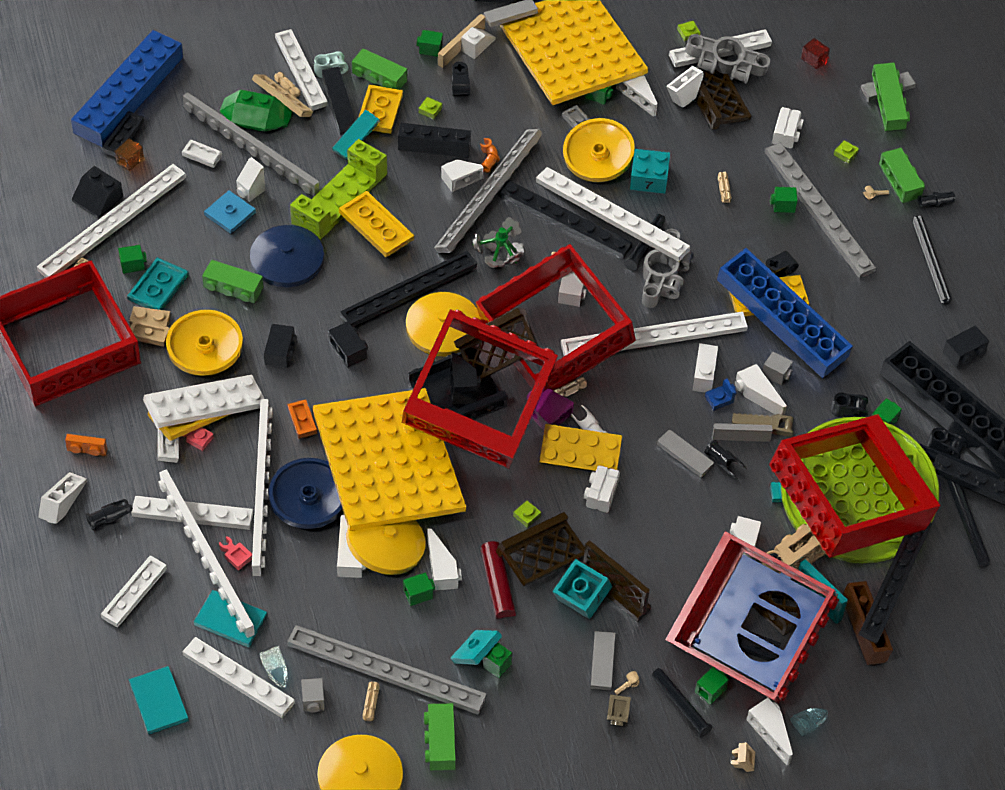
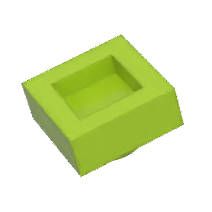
[677,21,700,41]
[419,97,442,119]
[834,140,859,164]
[513,501,541,528]

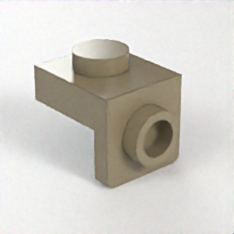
[607,694,631,726]

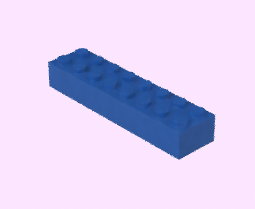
[71,30,183,147]
[717,248,853,378]

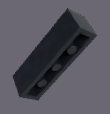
[398,123,471,158]

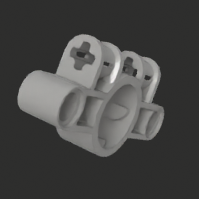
[685,34,770,84]
[642,229,694,308]

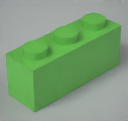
[352,49,407,90]
[879,148,925,203]
[202,259,264,304]
[424,703,455,771]

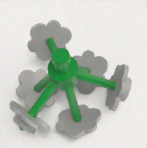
[473,217,525,268]

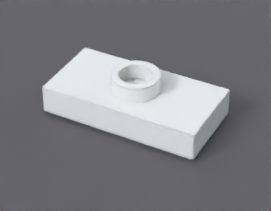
[182,140,222,168]

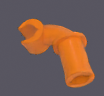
[480,138,500,173]

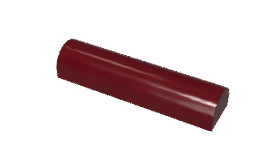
[480,541,516,619]

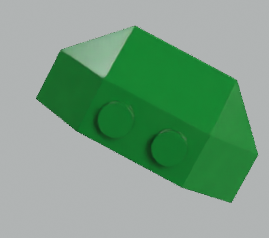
[220,89,293,131]

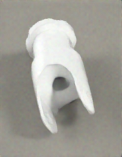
[571,405,608,433]

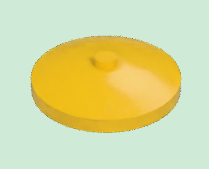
[563,118,635,182]
[406,292,481,357]
[166,310,243,376]
[346,520,426,575]
[318,735,403,790]

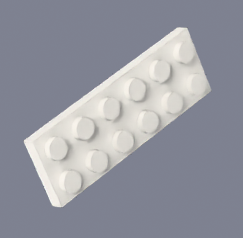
[143,375,264,428]

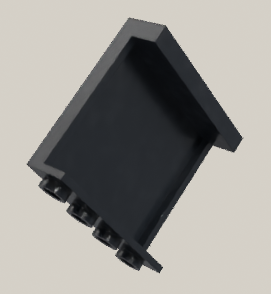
[408,346,508,420]

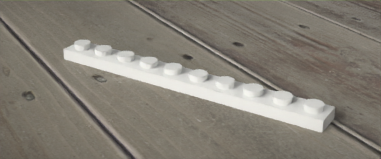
[37,164,186,277]
[536,167,690,262]
[561,312,748,356]
[252,399,273,576]
[158,469,255,638]

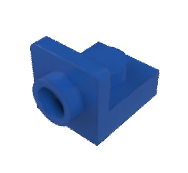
[705,379,736,411]

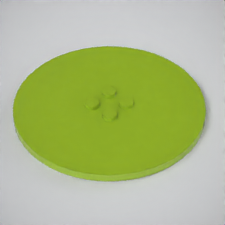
[781,417,939,563]

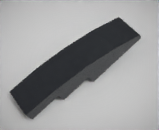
[322,66,355,135]

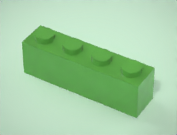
[872,63,910,131]

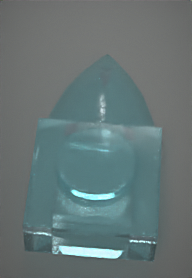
[259,646,288,688]
[790,708,828,736]

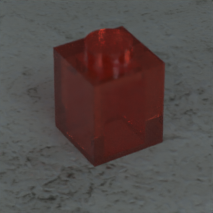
[801,38,830,69]

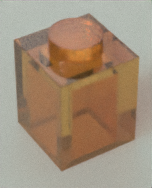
[114,139,144,171]

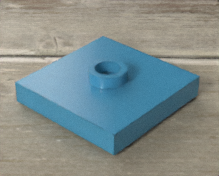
[204,190,256,234]

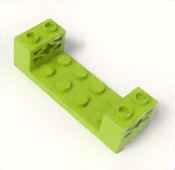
[290,139,387,240]

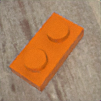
[287,399,317,439]
[65,434,107,456]

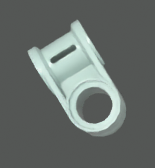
[314,51,349,78]

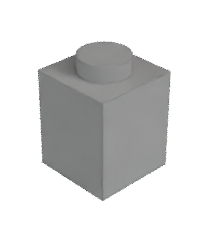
[762,352,793,385]
[301,678,324,713]

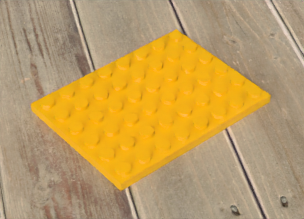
[500,0,648,106]
[313,388,466,531]

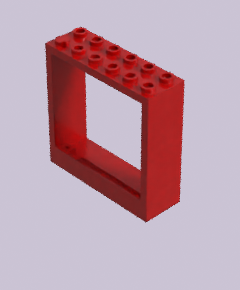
[475,244,636,392]
[0,260,141,407]
[401,309,558,469]
[769,414,941,558]

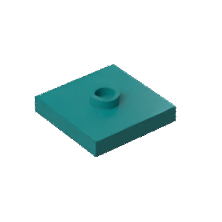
[450,630,502,665]

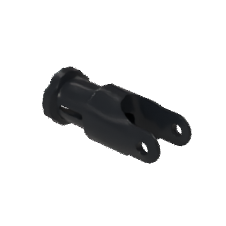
[704,440,747,480]
[85,499,133,530]

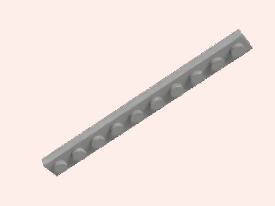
[183,92,320,196]
[434,128,542,253]
[765,142,876,279]
[287,625,486,715]

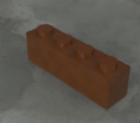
[842,581,893,665]

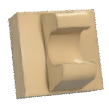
[731,742,755,772]

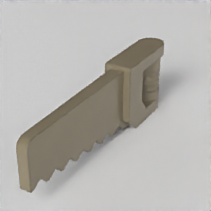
[732,412,794,437]

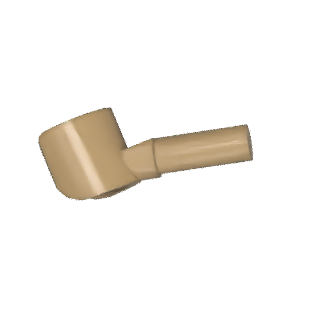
[863,185,889,200]
[614,671,640,695]

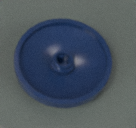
[250,225,324,287]
[269,458,343,529]

